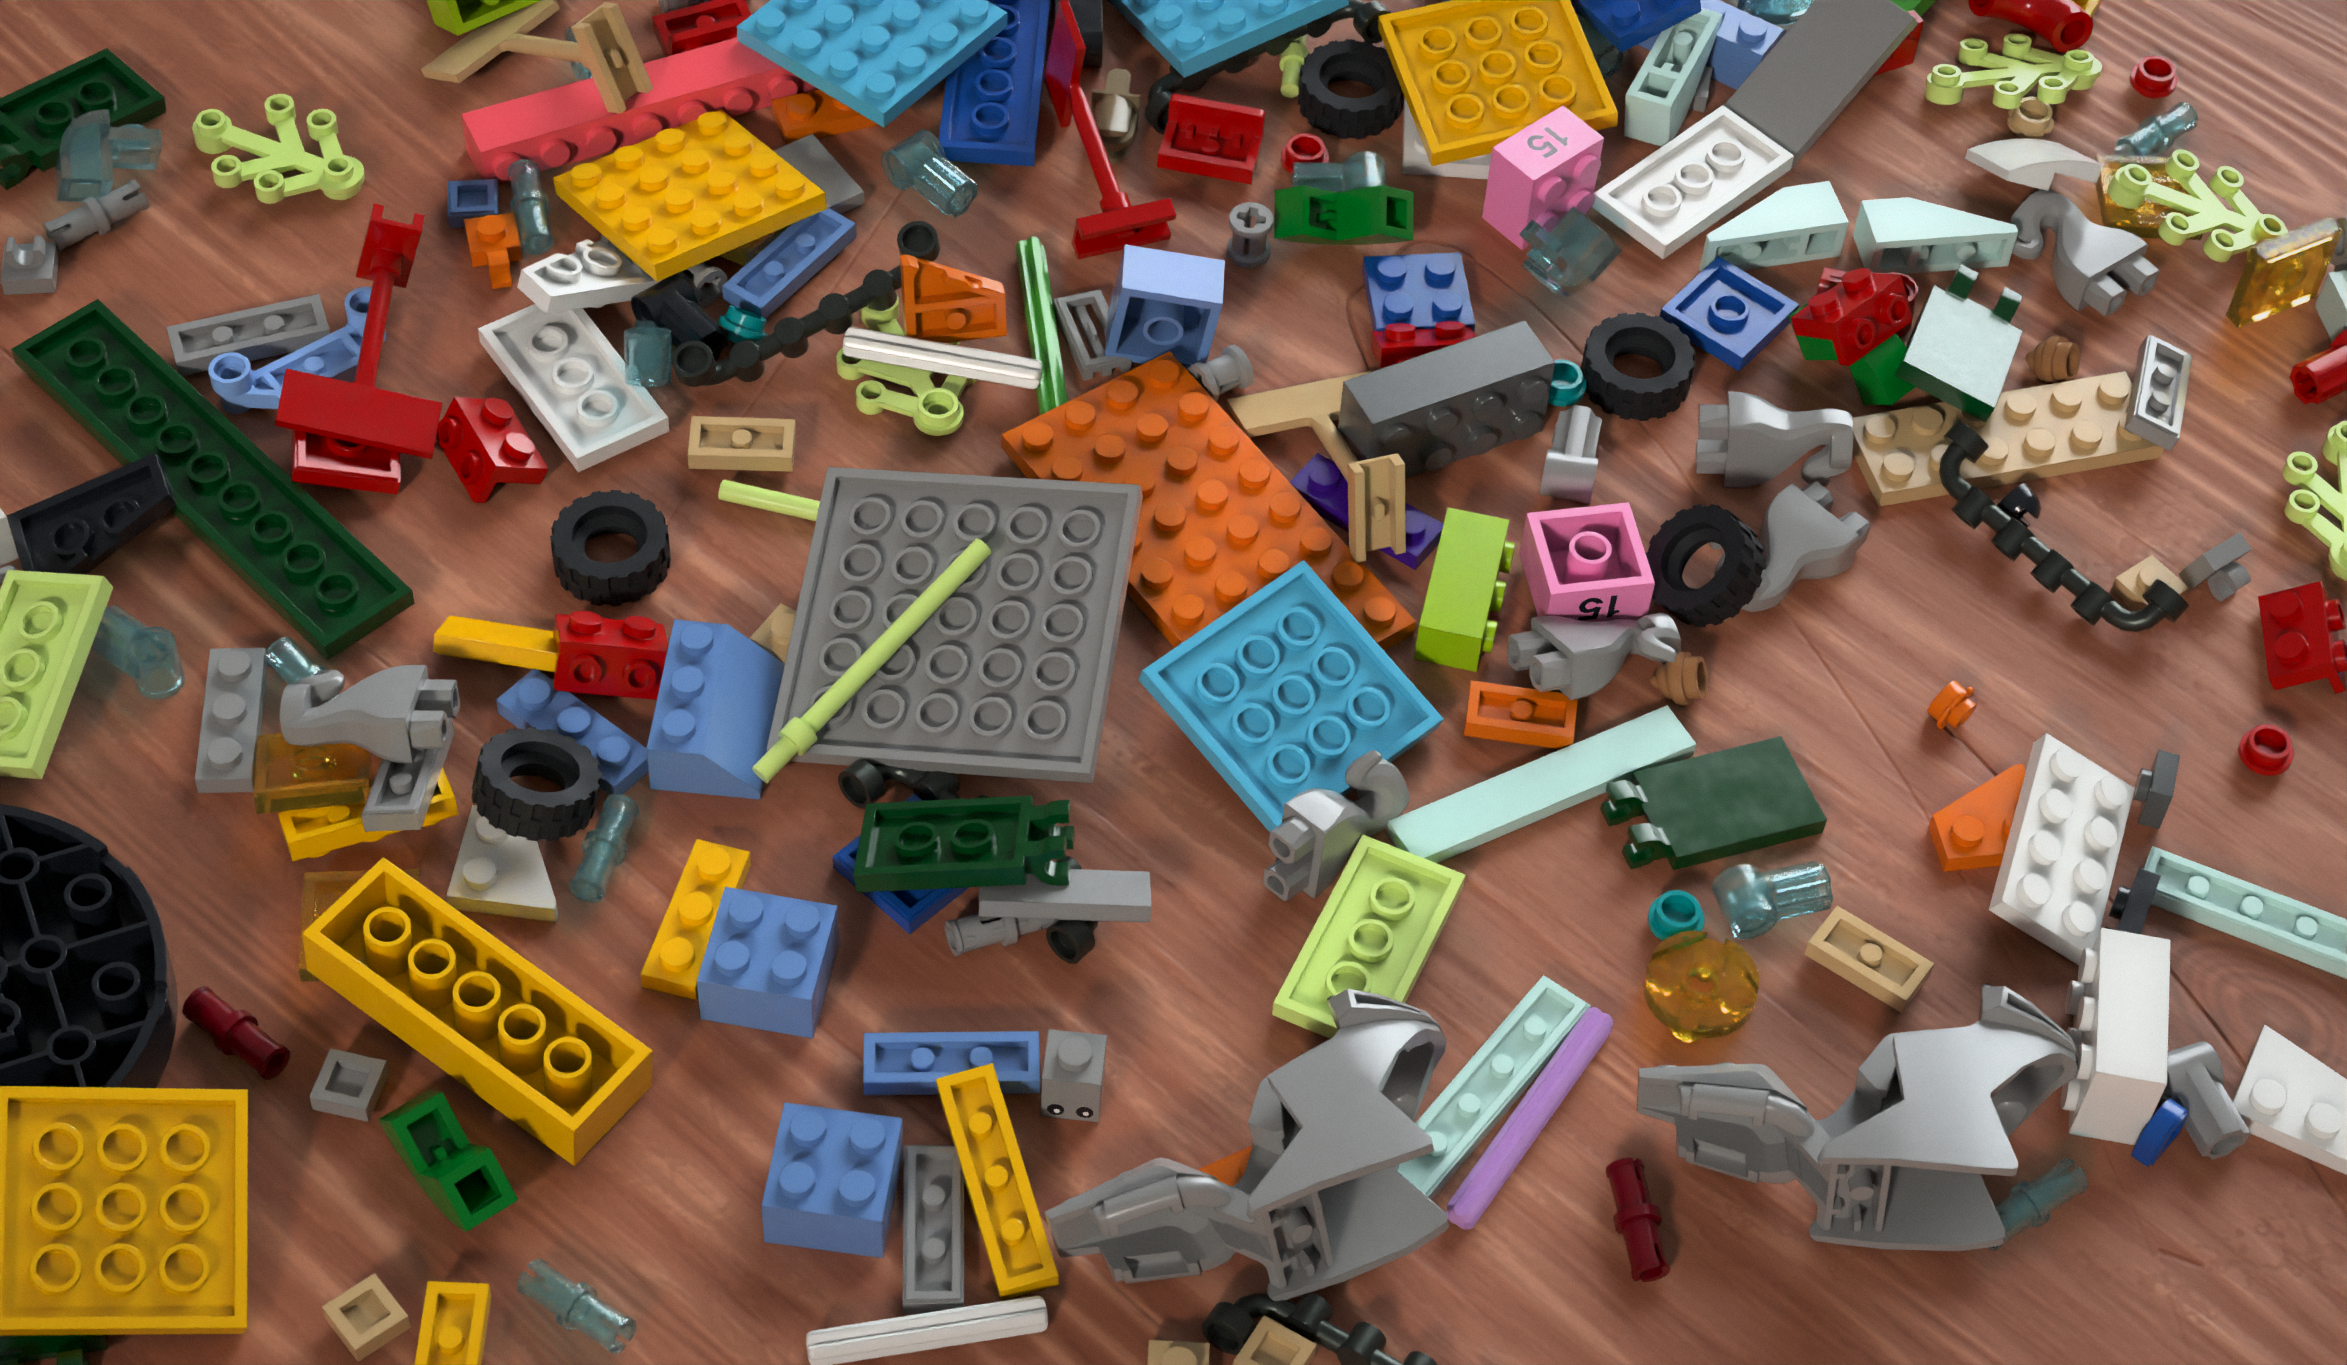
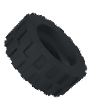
[1298,39,1403,139]
[1581,312,1695,421]
[550,490,671,607]
[1645,504,1766,627]
[471,727,602,841]

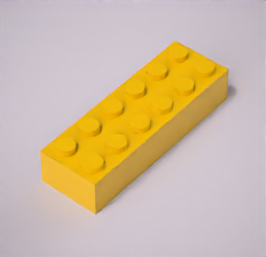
[302,857,653,1166]

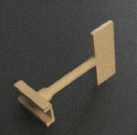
[421,0,653,114]
[1227,371,1406,563]

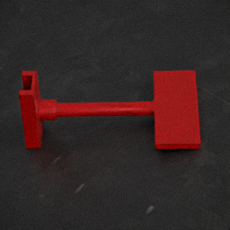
[1044,0,1177,260]
[274,203,442,459]

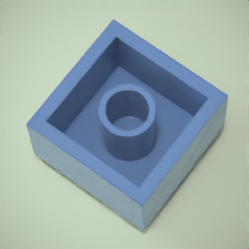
[1104,244,1225,369]
[697,887,839,1039]
[761,1102,903,1258]

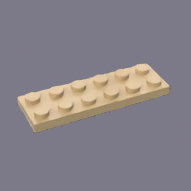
[1852,371,2164,507]

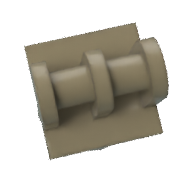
[1091,68,1140,165]

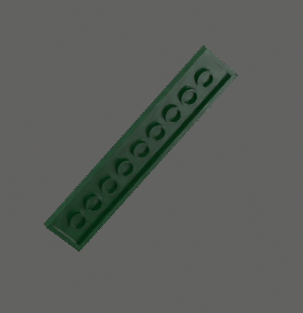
[11,299,415,660]

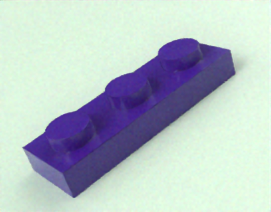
[1290,453,1443,570]

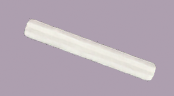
[843,327,1042,390]
[806,1295,1048,1365]

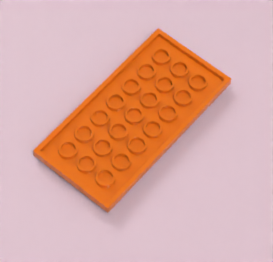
[1001,351,1416,650]

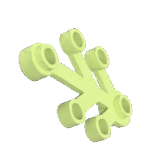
[1925,33,2102,109]
[192,94,365,204]
[2107,149,2290,262]
[836,294,977,436]
[2282,421,2347,581]

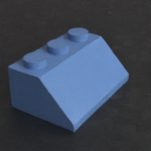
[1637,0,1787,90]
[646,619,785,800]

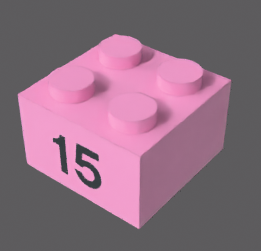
[1482,106,1604,250]
[1519,502,1655,622]

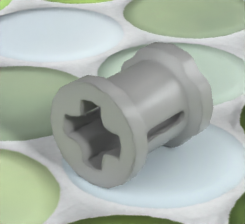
[1227,202,1273,268]
[677,262,727,308]
[1187,344,1254,401]

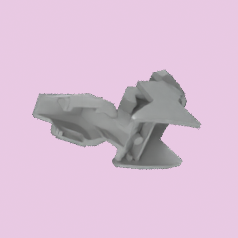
[1636,983,2078,1251]
[1044,989,1449,1301]

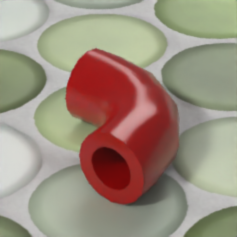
[1968,0,2093,53]

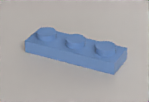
[722,207,856,319]
[496,669,649,800]
[863,1031,1040,1095]

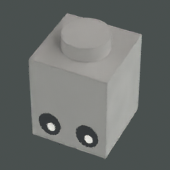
[1041,1029,1107,1122]

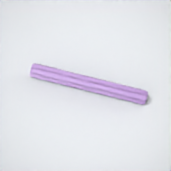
[1446,1007,1613,1230]

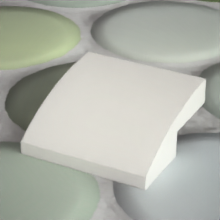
[1964,138,2103,191]

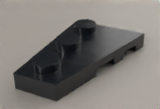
[7,453,177,575]

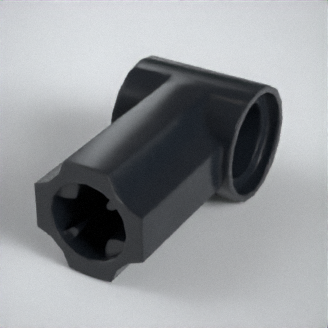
[631,274,728,361]

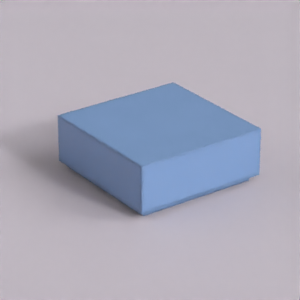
[448,179,499,228]

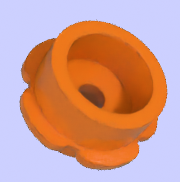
[1927,680,1977,729]

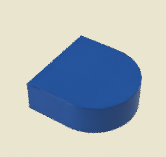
[2131,1098,2189,1167]

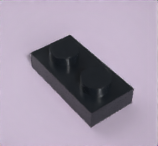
[2105,868,2161,934]

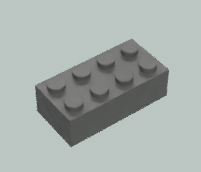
[1338,320,1555,478]

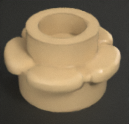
[2007,97,2054,139]

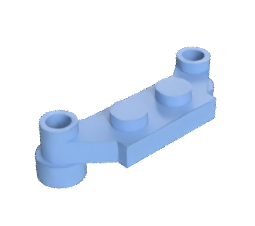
[208,287,387,414]

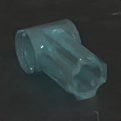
[881,129,977,218]
[1292,151,1387,192]
[623,321,672,387]
[91,605,185,699]
[1712,861,1833,939]

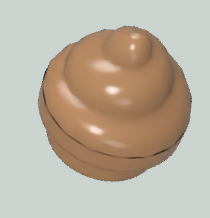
[2025,336,2080,384]
[1650,652,1708,705]

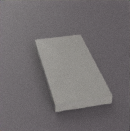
[1723,0,1917,169]

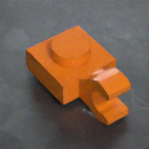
[464,212,522,289]

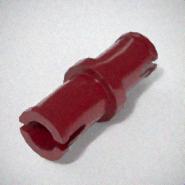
[182,986,290,1080]
[1605,1157,1670,1282]

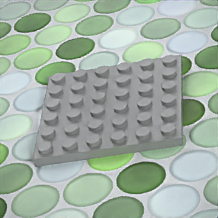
[766,467,1143,783]

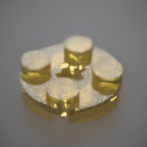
[1643,931,1759,1043]

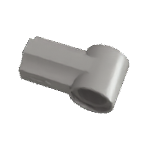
[1539,405,1602,504]
[2159,1041,2251,1160]

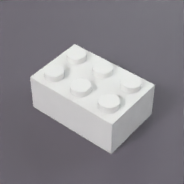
[2061,928,2171,1145]

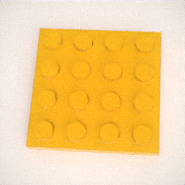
[1378,0,1618,166]
[553,109,827,282]
[0,1086,248,1336]

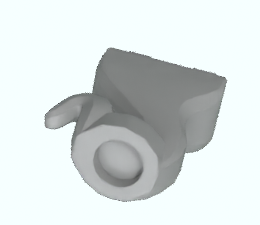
[2010,189,2160,317]
[1696,391,1853,487]
[1710,481,1870,612]
[1507,613,1681,700]
[280,665,460,763]
[1263,750,1409,901]

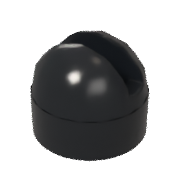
[1997,483,2041,527]

